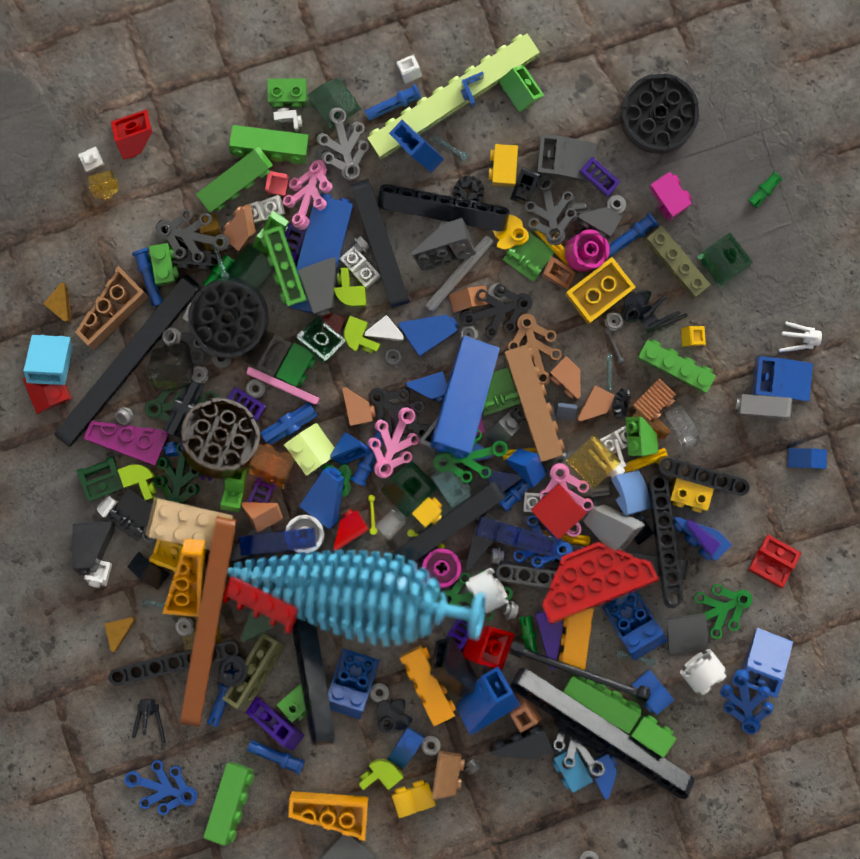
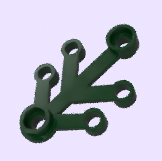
[145,378,219,422]
[154,442,202,504]

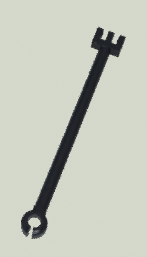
[509,642,651,702]

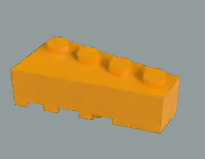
[162,539,205,617]
[559,607,594,671]
[400,645,456,726]
[289,791,369,841]

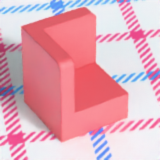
[265,171,289,197]

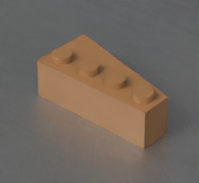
[75,266,149,350]

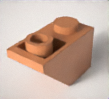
[223,204,256,251]
[549,356,581,400]
[510,691,542,732]

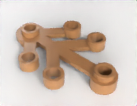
[508,314,562,386]

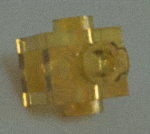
[88,170,119,201]

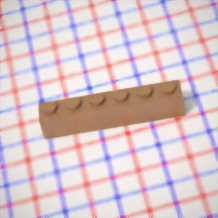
[504,344,565,462]

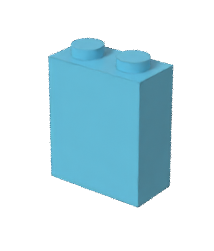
[24,335,73,385]

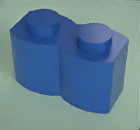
[631,669,674,715]

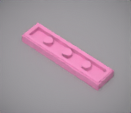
[246,367,320,405]

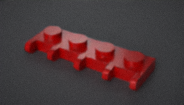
[222,577,298,634]

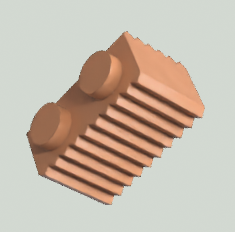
[631,378,676,422]

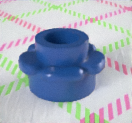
[163,442,179,457]

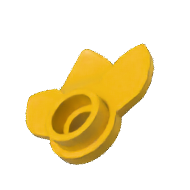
[493,215,529,250]

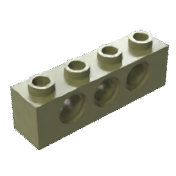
[644,226,711,299]
[223,633,286,712]

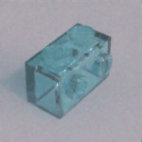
[431,465,472,508]

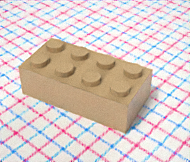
[145,497,233,550]

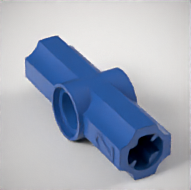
[261,402,318,447]

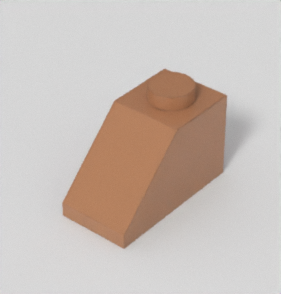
[576,385,615,422]
[342,387,376,426]

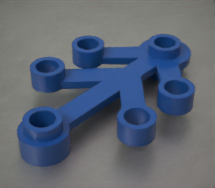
[501,515,573,569]
[720,669,774,735]
[124,760,198,815]

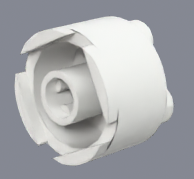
[285,515,325,553]
[466,568,508,613]
[680,649,726,695]

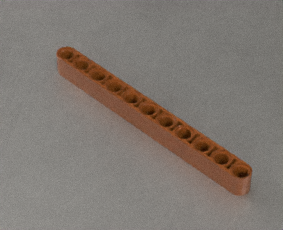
[180,516,237,727]

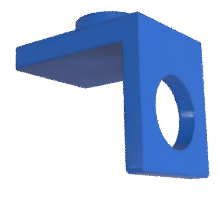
[461,71,484,108]

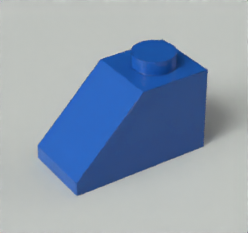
[406,371,447,402]
[387,726,424,769]
[592,752,618,800]

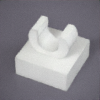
[78,147,104,173]

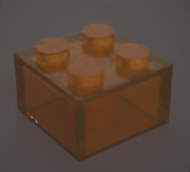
[249,444,295,489]

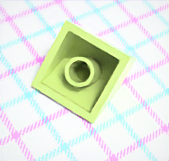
[284,423,335,476]

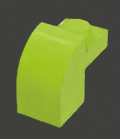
[335,268,367,308]
[344,316,381,354]
[118,464,156,501]
[359,759,404,790]

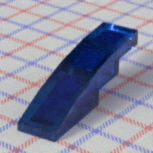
[475,516,558,557]
[239,527,317,556]

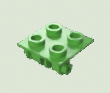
[503,232,555,282]
[483,368,520,416]

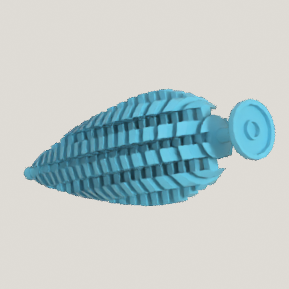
[227,550,486,646]

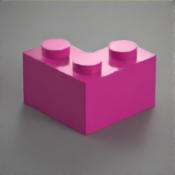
[649,172,692,222]

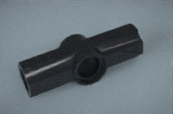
[163,379,204,438]

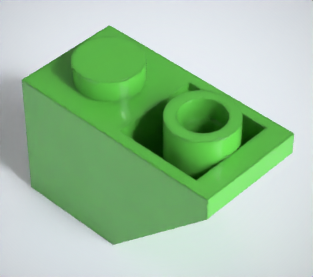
[625,417,658,456]

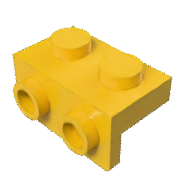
[149,539,183,572]

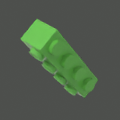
[229,125,309,164]
[196,147,273,212]
[261,226,306,307]
[636,339,716,394]
[562,674,642,734]
[203,762,254,846]

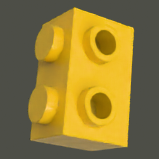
[489,144,518,187]
[670,478,714,513]
[412,497,442,527]

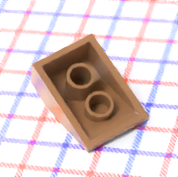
[433,751,465,799]

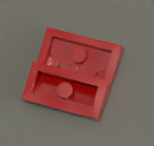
[531,483,587,540]
[748,534,801,589]

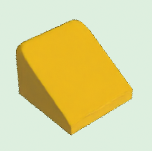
[681,326,706,347]

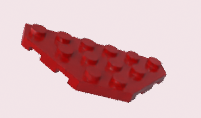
[542,542,658,625]

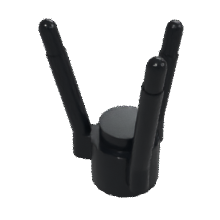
[641,296,688,334]
[132,699,166,743]

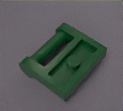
[77,456,124,502]

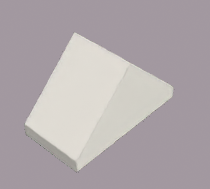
[365,315,404,341]

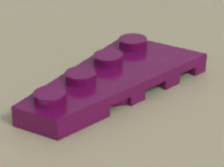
[83,421,169,467]

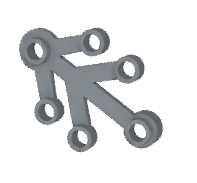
[317,107,369,180]

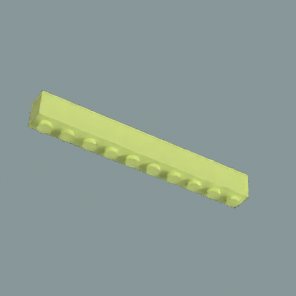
[367,34,540,160]

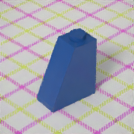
[389,120,444,173]
[398,314,459,357]
[299,467,345,530]

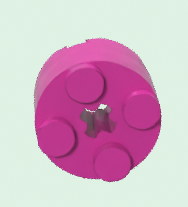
[565,230,610,272]
[422,548,461,588]

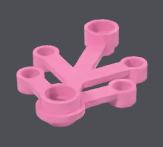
[283,160,332,230]
[367,407,420,478]
[539,463,593,537]

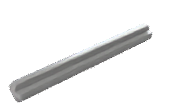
[425,236,493,312]

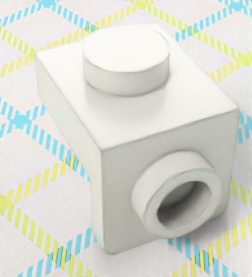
[273,108,302,132]
[84,561,112,588]

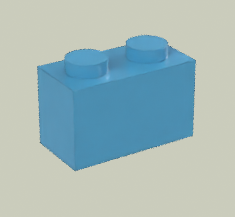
[552,748,593,793]

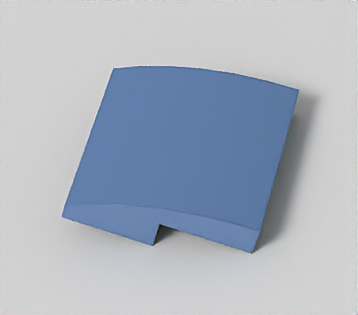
[611,470,651,516]

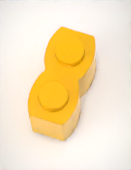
[392,780,436,818]

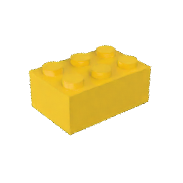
[565,257,636,325]

